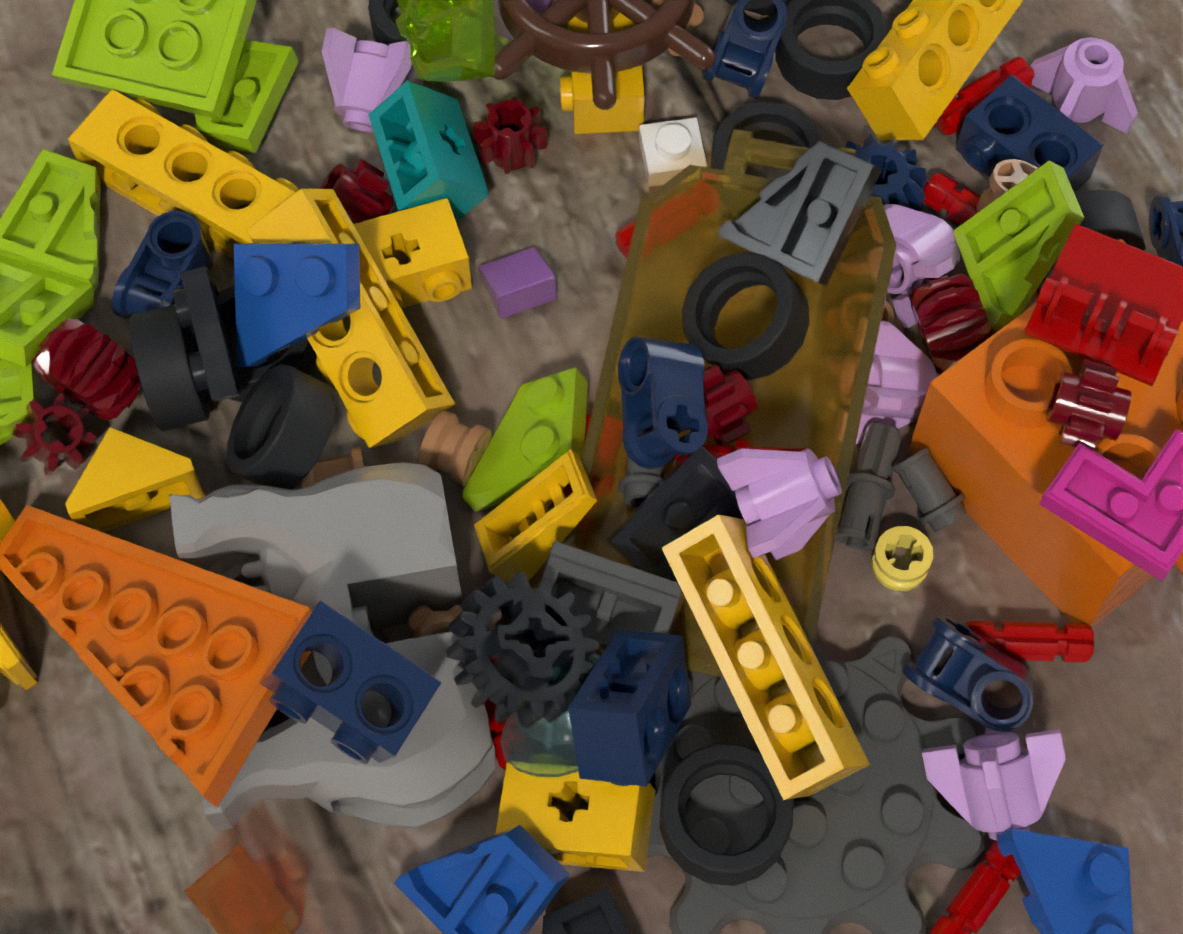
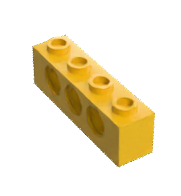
[847,0,1023,141]
[68,89,299,260]
[246,189,455,448]
[662,515,870,800]

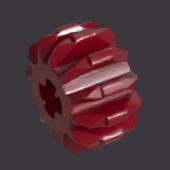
[910,272,992,374]
[32,318,141,420]

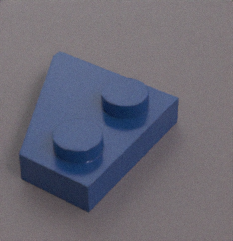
[234,244,360,367]
[394,825,570,934]
[997,829,1133,934]

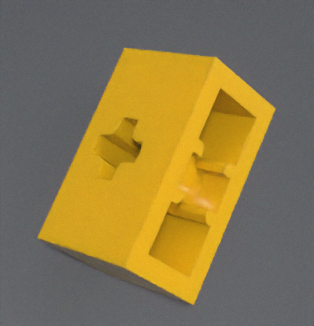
[353,198,472,309]
[495,755,656,872]

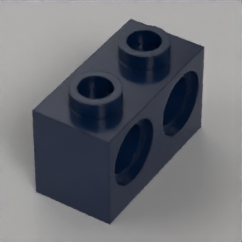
[956,75,1104,193]
[260,600,442,764]
[568,630,692,787]

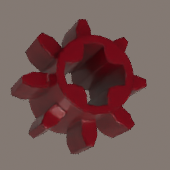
[473,97,548,174]
[320,159,393,224]
[1046,360,1131,450]
[689,364,758,446]
[12,393,97,476]

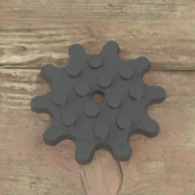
[647,605,985,934]

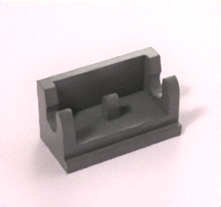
[542,541,685,647]

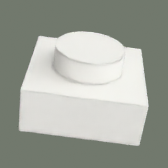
[639,117,707,187]

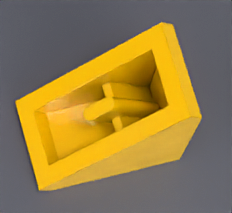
[65,427,205,533]

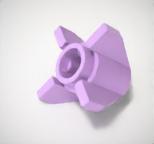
[321,28,426,133]
[1031,37,1138,134]
[843,204,961,328]
[829,319,940,444]
[717,448,842,560]
[922,727,1066,840]

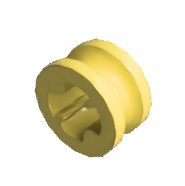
[871,526,934,591]

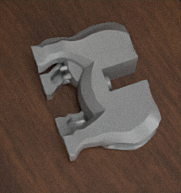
[169,462,495,832]

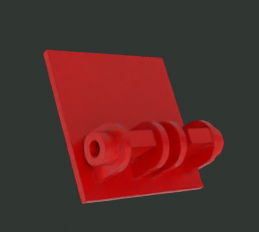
[1023,223,1183,387]

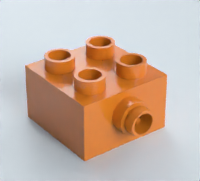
[908,239,1183,628]

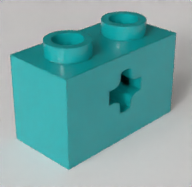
[368,80,489,222]

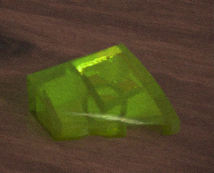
[395,0,495,82]

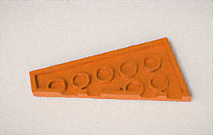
[0,505,311,808]

